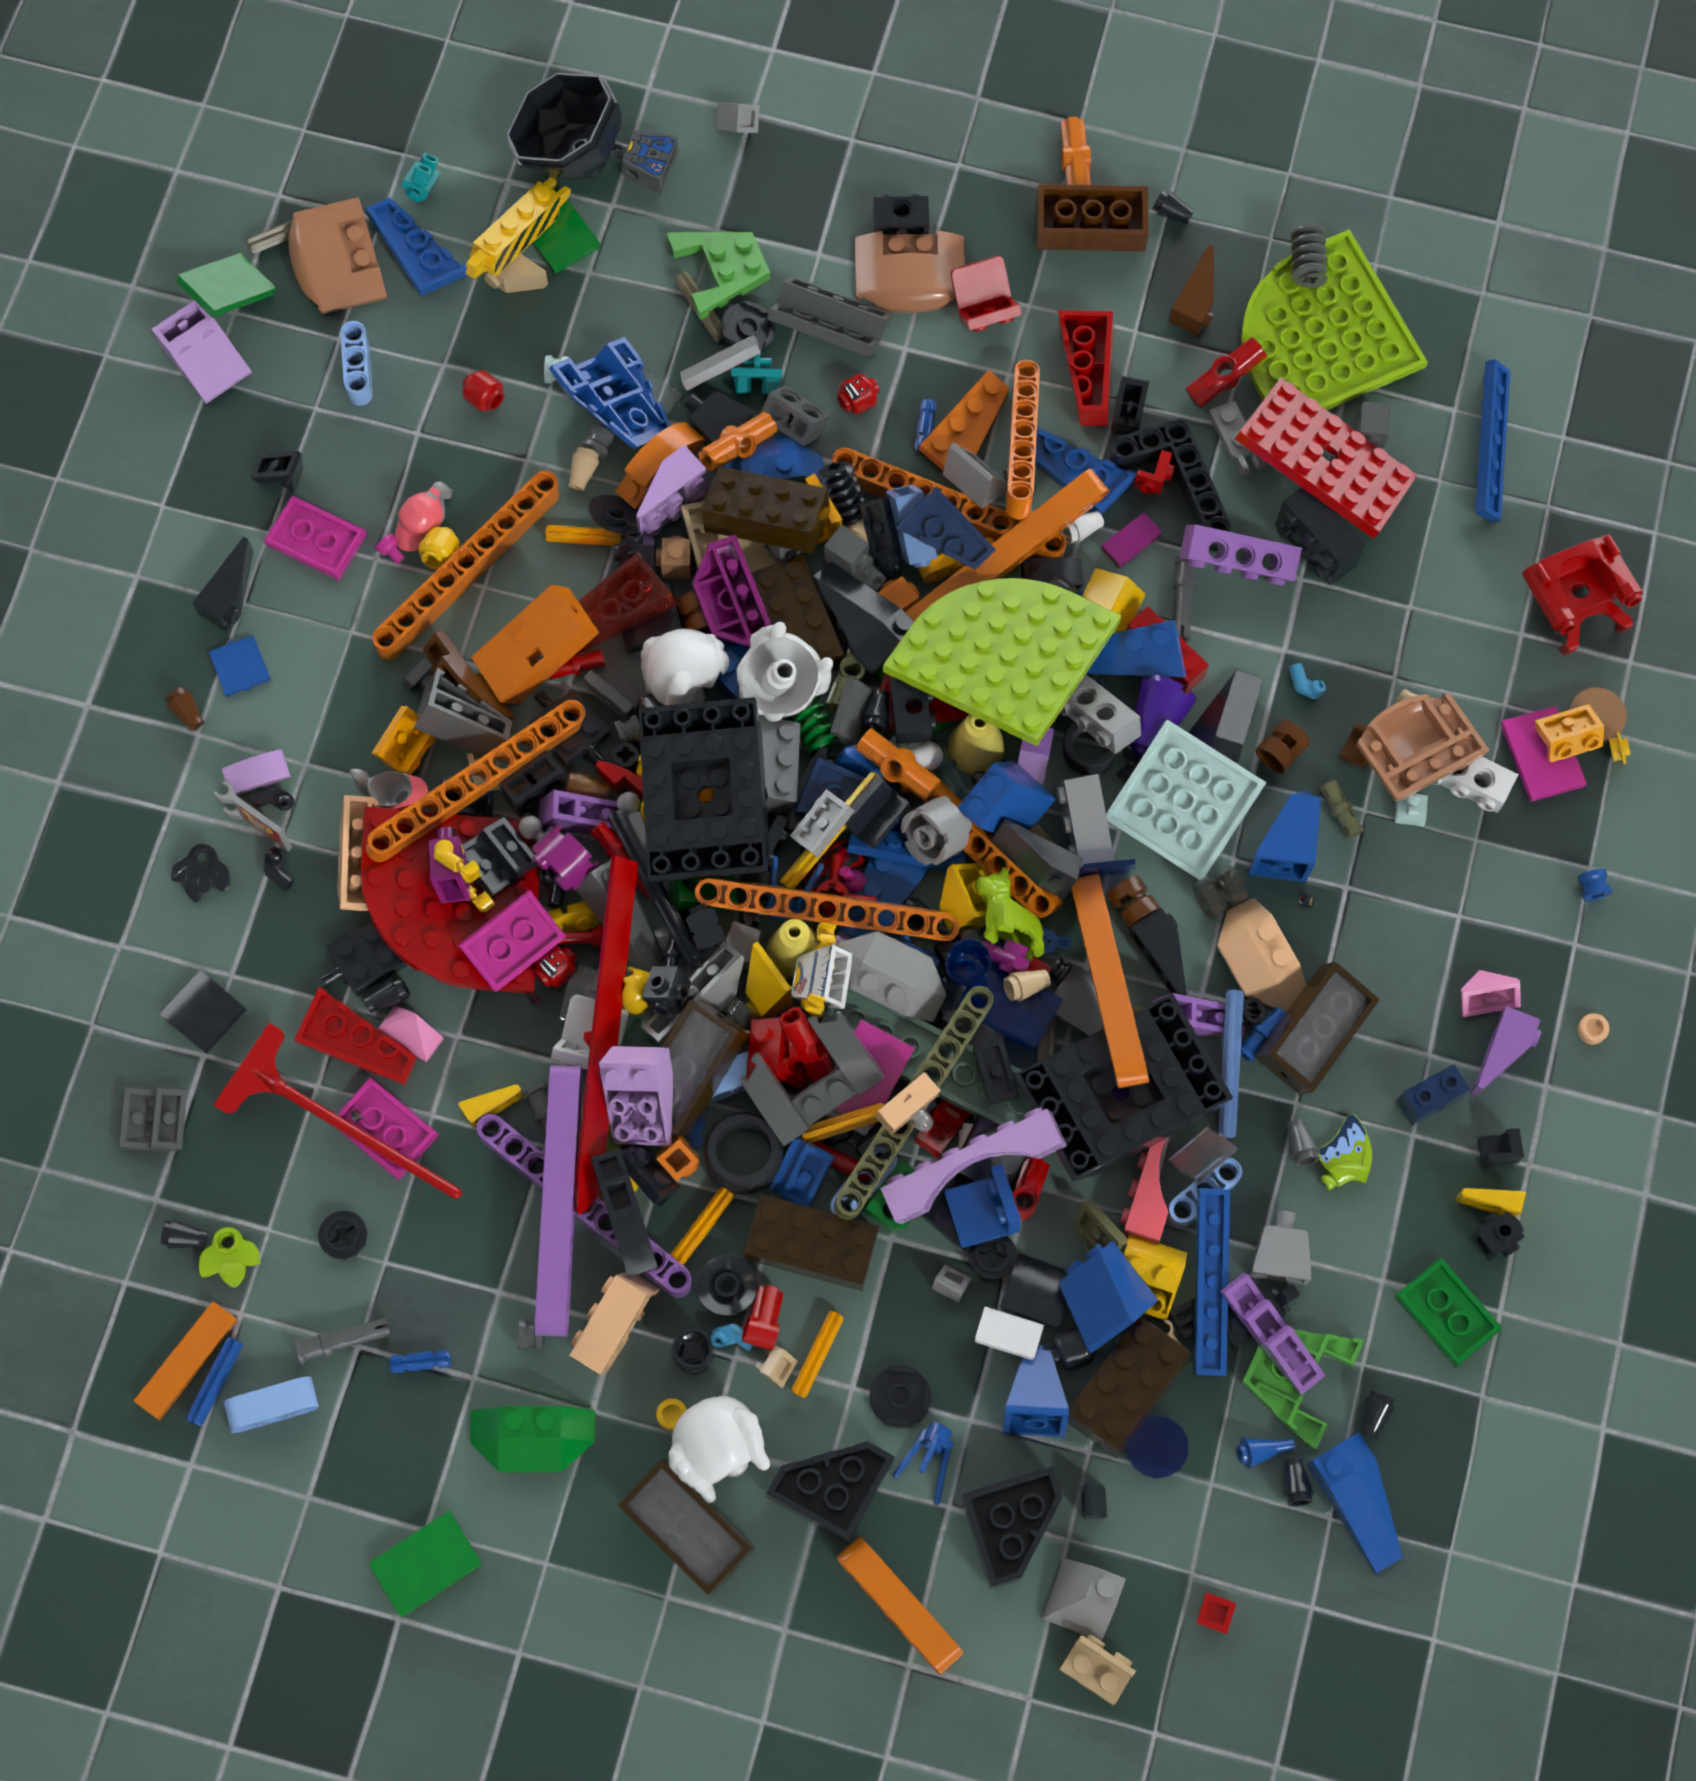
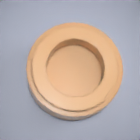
[1577,1013,1609,1045]

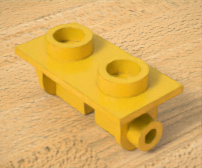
[547,900,600,932]

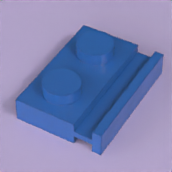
[769,1136,835,1207]

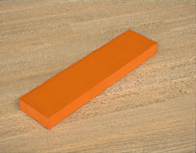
[134,1301,239,1421]

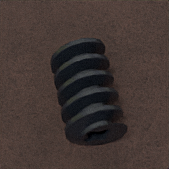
[817,462,865,525]

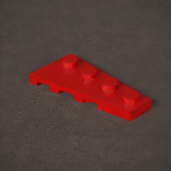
[294,986,417,1086]

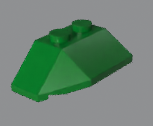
[470,1406,596,1473]

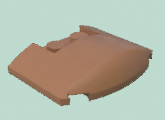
[289,197,387,314]
[855,230,965,313]
[1356,693,1490,802]

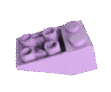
[151,300,252,404]
[636,445,708,536]
[599,1046,673,1146]

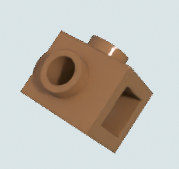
[656,536,692,579]

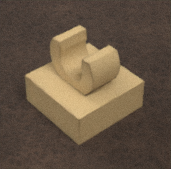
[755,1345,798,1388]

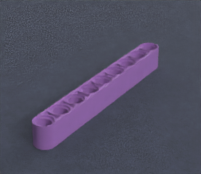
[535,1065,582,1337]
[477,1114,692,1298]

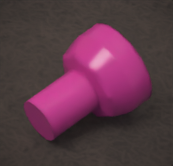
[375,534,405,565]
[839,866,866,893]

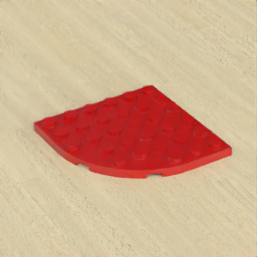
[360,806,540,994]

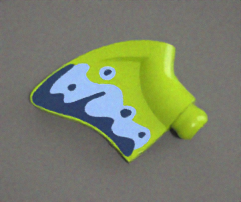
[1318,1114,1372,1190]

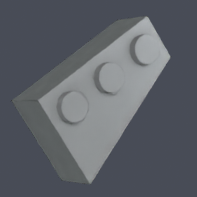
[1056,774,1115,867]

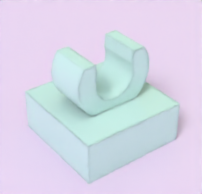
[1395,794,1428,827]

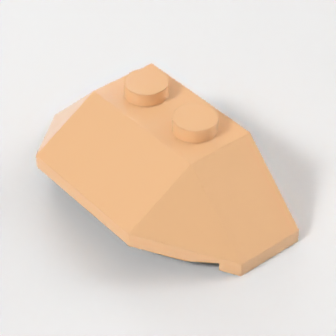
[337,795,381,911]
[1217,898,1306,1012]

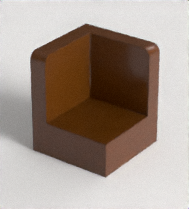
[1339,722,1369,770]

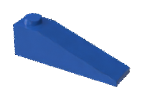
[1307,1433,1403,1574]

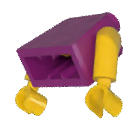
[429,827,495,912]

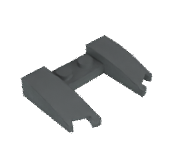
[740,1012,884,1146]

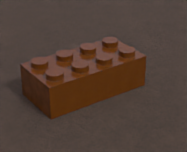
[1036,184,1149,252]

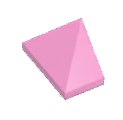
[1461,970,1521,1018]
[378,1006,444,1063]

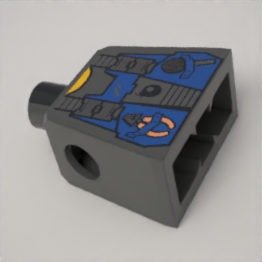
[610,130,679,194]

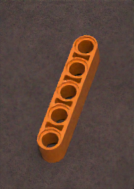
[836,1536,964,1675]

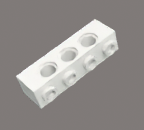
[1433,757,1518,813]

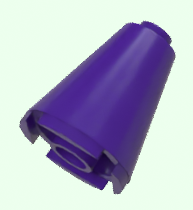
[1129,674,1196,758]

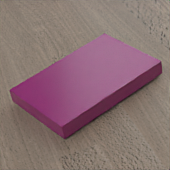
[264,495,367,581]
[1500,706,1587,802]
[458,890,566,992]
[835,1019,915,1128]
[336,1077,439,1181]

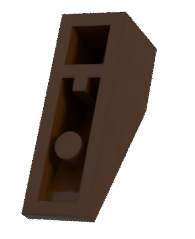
[1169,244,1215,336]

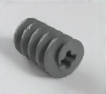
[1291,223,1328,288]

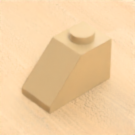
[484,254,548,293]

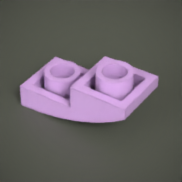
[222,749,291,796]

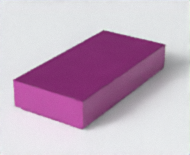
[1101,513,1163,569]

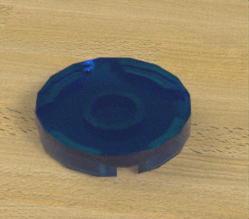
[1126,1416,1189,1479]

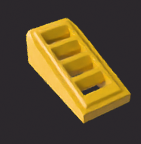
[458,1084,523,1128]
[1456,1188,1526,1217]

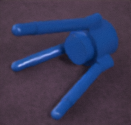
[766,856,824,923]
[893,1422,954,1505]

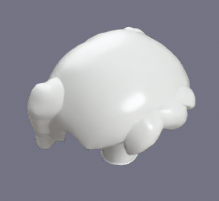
[737,622,833,722]
[640,629,729,706]
[669,1396,770,1503]

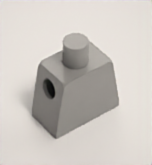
[1249,1211,1311,1285]

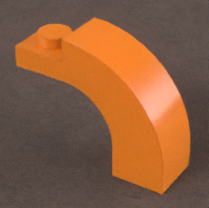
[615,422,706,509]

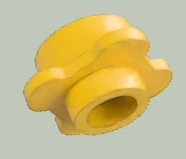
[1609,732,1631,764]

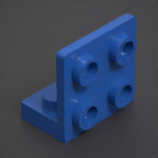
[945,1164,1021,1248]

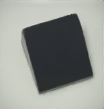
[1081,1484,1107,1519]

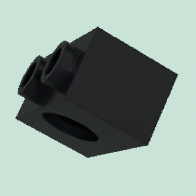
[873,194,930,235]
[890,679,936,744]

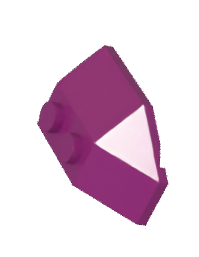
[692,534,772,647]

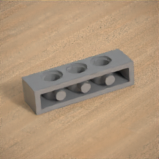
[1060,674,1141,754]

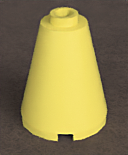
[948,714,1005,775]
[766,919,820,980]

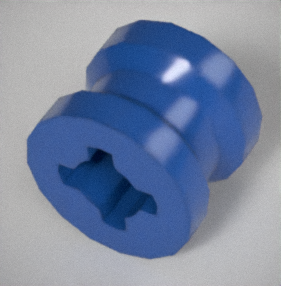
[1577,869,1613,901]

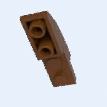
[423,630,514,721]

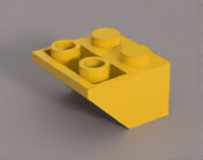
[1123,1233,1188,1320]

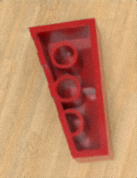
[1058,310,1114,427]

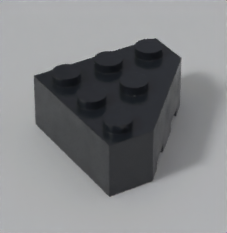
[766,1441,895,1544]
[961,1466,1063,1590]

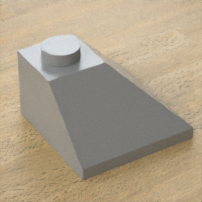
[1042,1558,1126,1641]

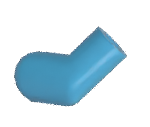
[1288,663,1326,699]
[710,1324,754,1352]

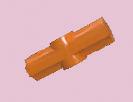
[1060,117,1091,185]
[698,412,777,473]
[856,728,941,802]

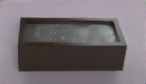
[1254,961,1380,1095]
[662,1000,750,1136]
[618,1459,756,1595]

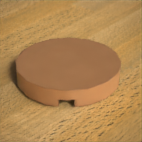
[1568,687,1627,744]

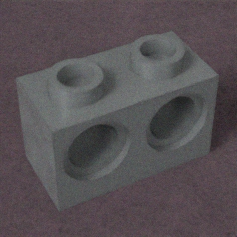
[760,385,830,447]

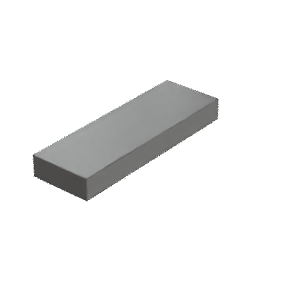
[680,334,760,390]

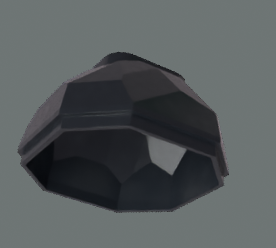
[506,72,622,181]

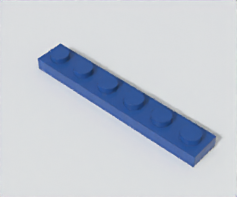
[1475,359,1510,523]
[1193,1188,1230,1376]

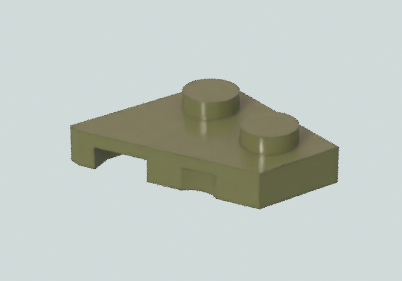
[1073,1200,1128,1254]

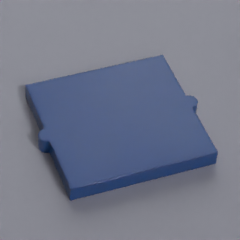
[209,635,271,697]

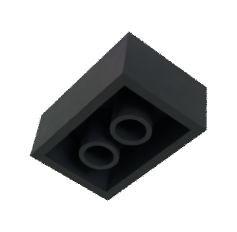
[1275,487,1366,586]

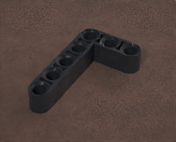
[1110,419,1231,551]

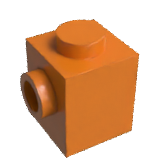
[878,576,920,612]
[656,1136,700,1182]

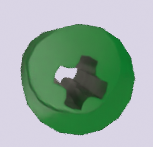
[789,695,839,758]

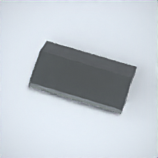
[767,276,893,357]

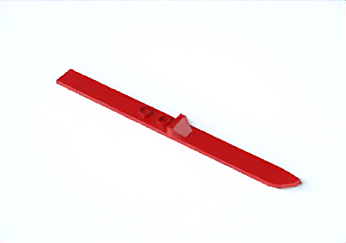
[575,855,638,1215]

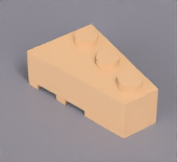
[569,1271,660,1375]

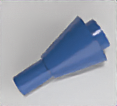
[1236,1438,1295,1469]

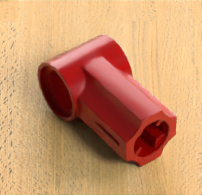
[1012,1156,1050,1220]
[741,1285,784,1351]

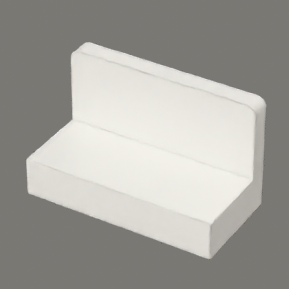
[975,1307,1044,1360]

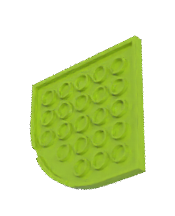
[1241,229,1428,410]
[883,578,1122,746]

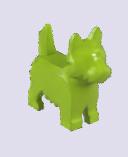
[976,867,1044,963]

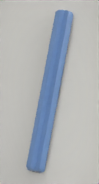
[1218,990,1244,1138]

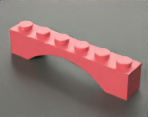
[1119,1139,1168,1243]

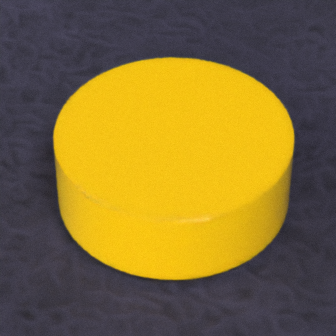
[656,1398,687,1431]

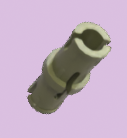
[1320,780,1364,839]

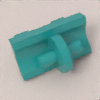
[401,153,441,202]
[731,350,783,395]

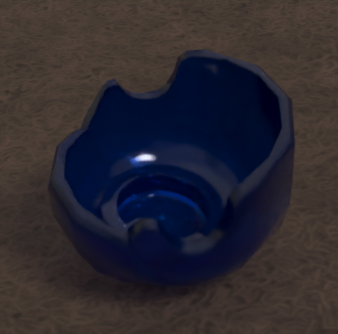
[945,938,991,988]

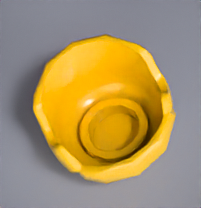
[622,967,650,1015]

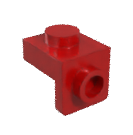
[1134,450,1175,495]

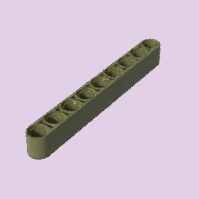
[834,986,993,1220]

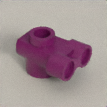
[979,939,1029,973]

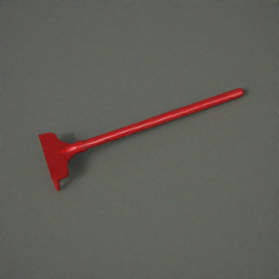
[213,1022,462,1199]

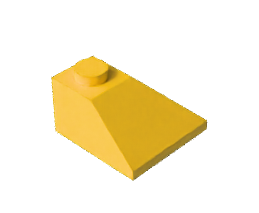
[939,863,990,932]
[744,941,792,1019]

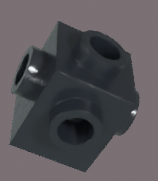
[614,532,656,575]
[642,966,691,1015]
[1471,1211,1525,1261]

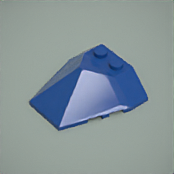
[549,337,670,450]

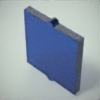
[1079,859,1136,877]

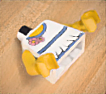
[786,922,852,1018]

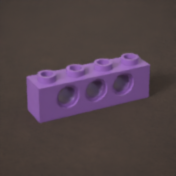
[1179,525,1302,586]

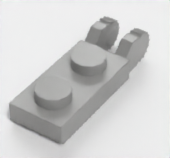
[1208,400,1265,477]

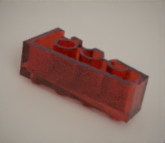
[576,552,680,655]

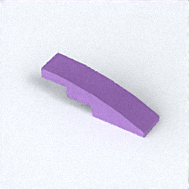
[1220,1273,1325,1395]

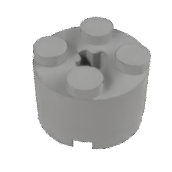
[901,796,972,865]

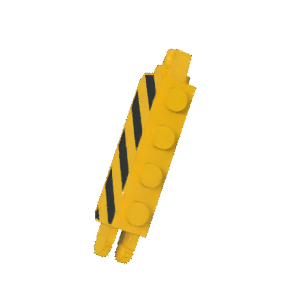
[466,178,571,279]

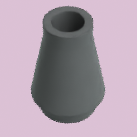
[1287,1119,1320,1167]

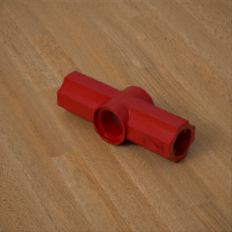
[1185,337,1267,408]
[779,1007,835,1083]

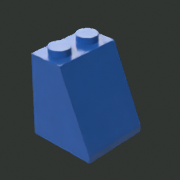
[957,761,1057,833]
[1248,792,1321,882]
[1058,1241,1158,1353]

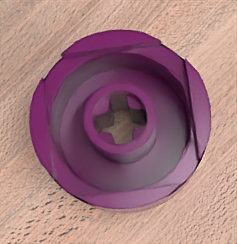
[532,824,600,891]

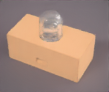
[875,1072,941,1135]

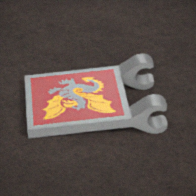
[214,781,292,852]

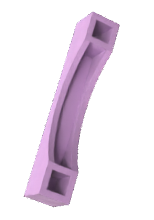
[880,1108,1067,1224]

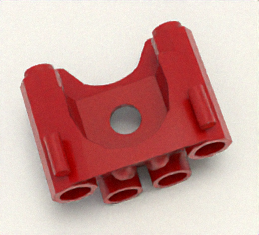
[1522,535,1643,655]

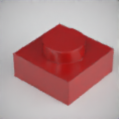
[1195,1592,1237,1635]

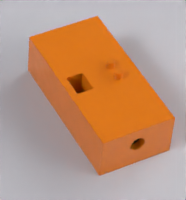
[471,584,599,705]

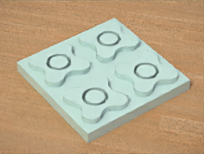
[1106,720,1266,881]

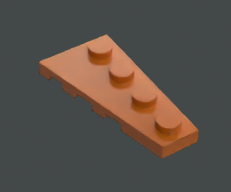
[918,370,1010,471]

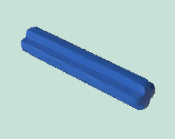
[186,1337,243,1426]

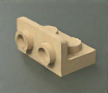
[1059,1634,1136,1706]

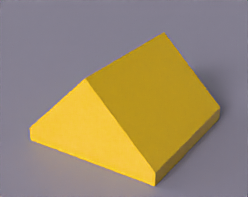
[1081,568,1146,633]

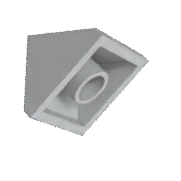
[943,442,1007,508]

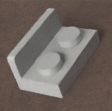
[790,789,855,857]

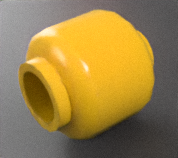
[418,527,460,569]

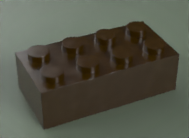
[701,466,830,554]
[751,554,844,671]
[744,1194,879,1291]
[1067,1316,1190,1459]

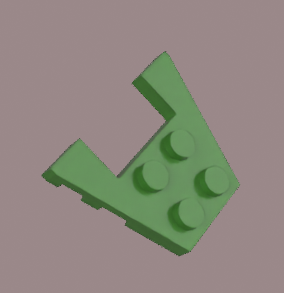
[666,232,770,319]
[1242,1329,1364,1451]

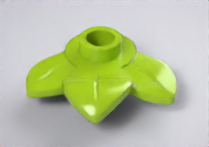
[199,1227,260,1288]

